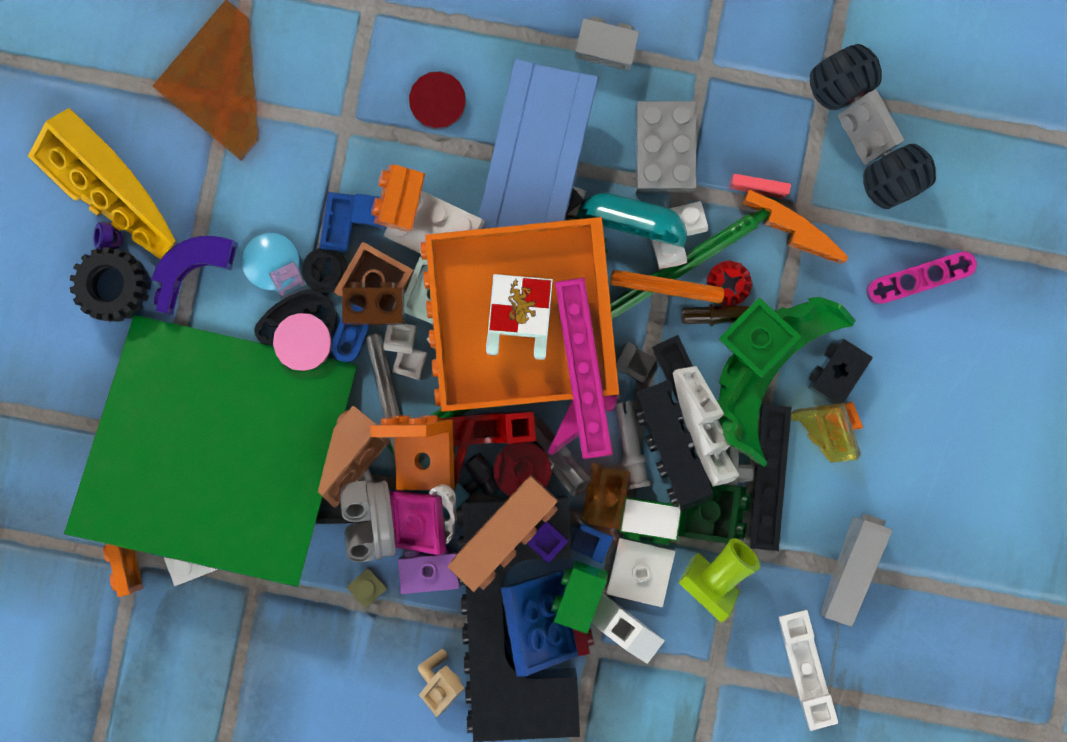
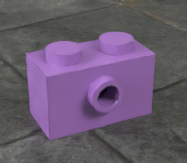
[398,547,460,594]

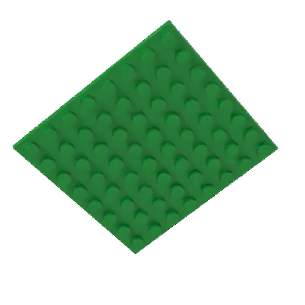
[64,315,357,588]

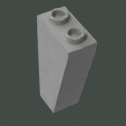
[820,514,893,627]

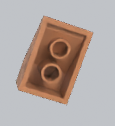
[318,406,390,508]

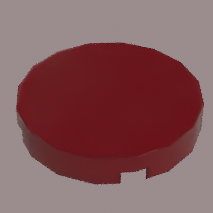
[409,71,466,130]
[494,442,551,496]

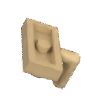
[418,649,465,717]

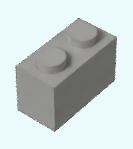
[575,17,639,71]

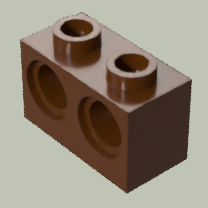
[342,282,404,325]

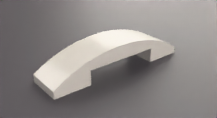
[779,609,838,731]

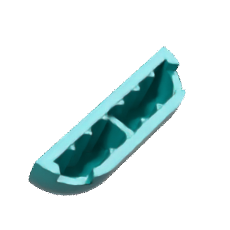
[576,193,687,248]

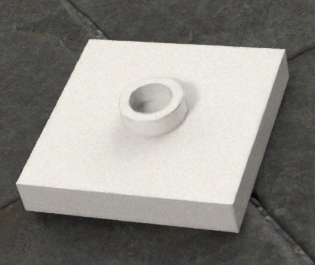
[606,537,675,607]

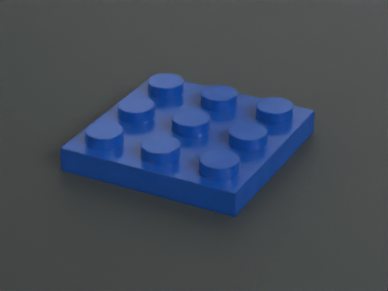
[501,571,578,677]

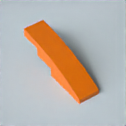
[742,190,848,265]

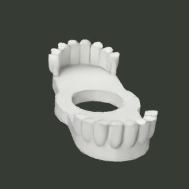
[429,484,457,545]

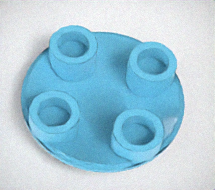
[242,233,300,290]

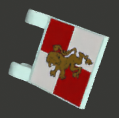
[486,274,553,360]

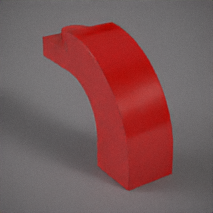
[438,411,536,446]

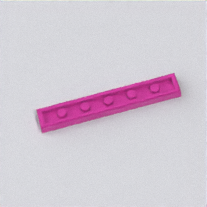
[555,277,613,459]

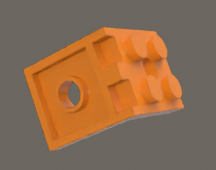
[370,415,455,490]
[103,544,143,597]

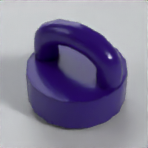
[93,222,123,250]

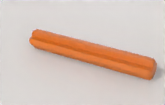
[610,270,724,303]

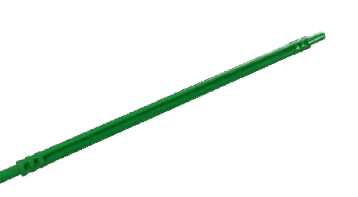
[387,208,770,455]

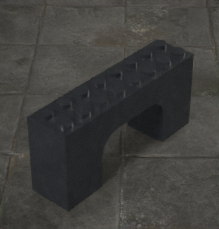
[457,496,580,742]

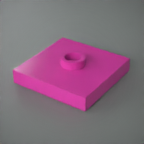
[389,490,446,555]

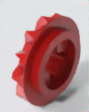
[706,260,753,306]

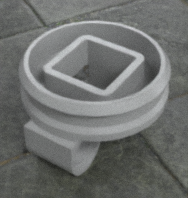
[340,480,396,562]

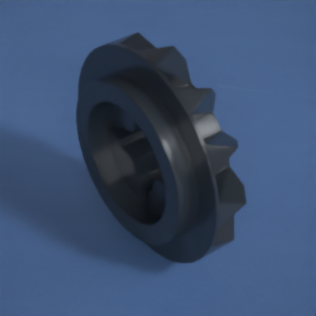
[302,248,348,293]

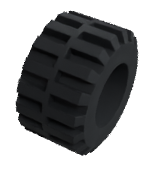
[70,247,150,322]

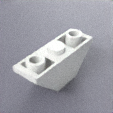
[592,593,665,664]

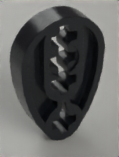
[254,290,337,345]

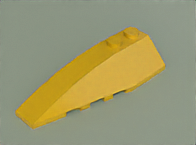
[28,108,176,259]

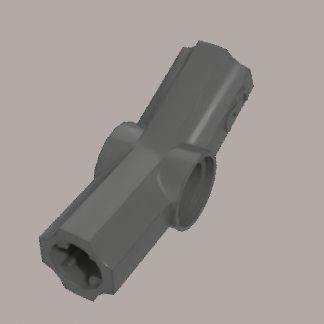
[530,415,592,496]

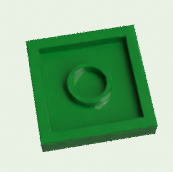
[719,297,802,380]

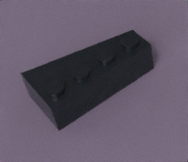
[634,380,713,512]

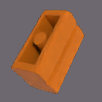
[371,164,425,232]

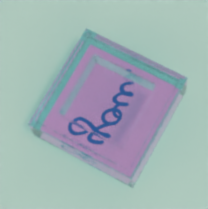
[269,261,308,300]

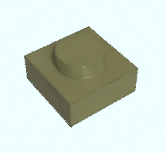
[346,567,388,608]

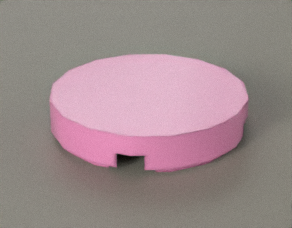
[273,313,332,371]

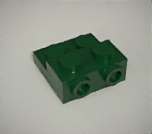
[678,482,751,544]

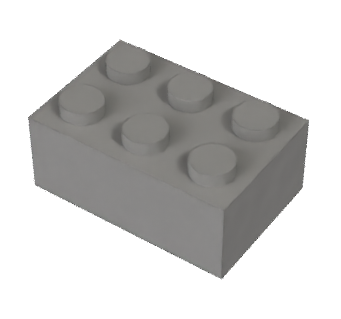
[635,101,696,193]

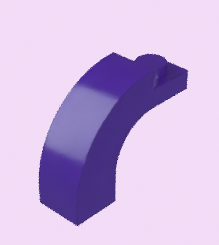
[151,236,238,315]

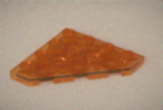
[153,0,260,161]

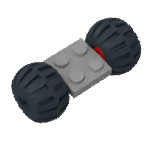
[810,44,936,209]

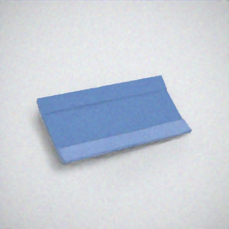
[478,59,599,229]

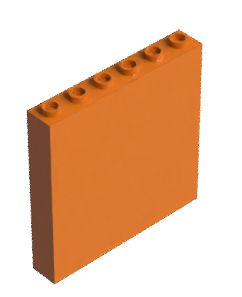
[421,217,619,412]

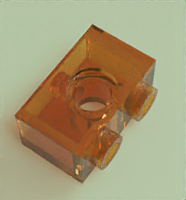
[581,462,630,529]

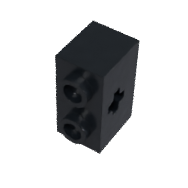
[808,339,873,406]

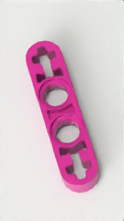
[866,252,977,304]

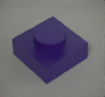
[527,521,568,563]

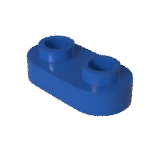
[331,306,370,362]

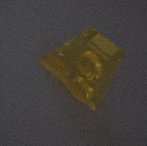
[791,403,861,463]

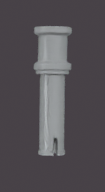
[615,401,651,490]

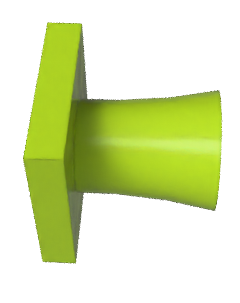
[678,538,760,623]

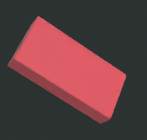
[729,174,791,199]

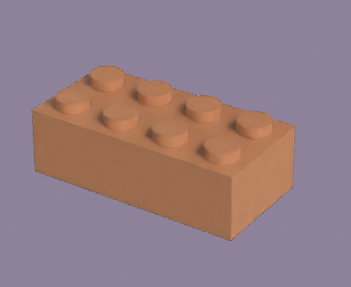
[447,475,558,592]

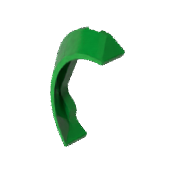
[716,297,856,468]

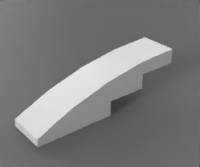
[673,366,740,487]

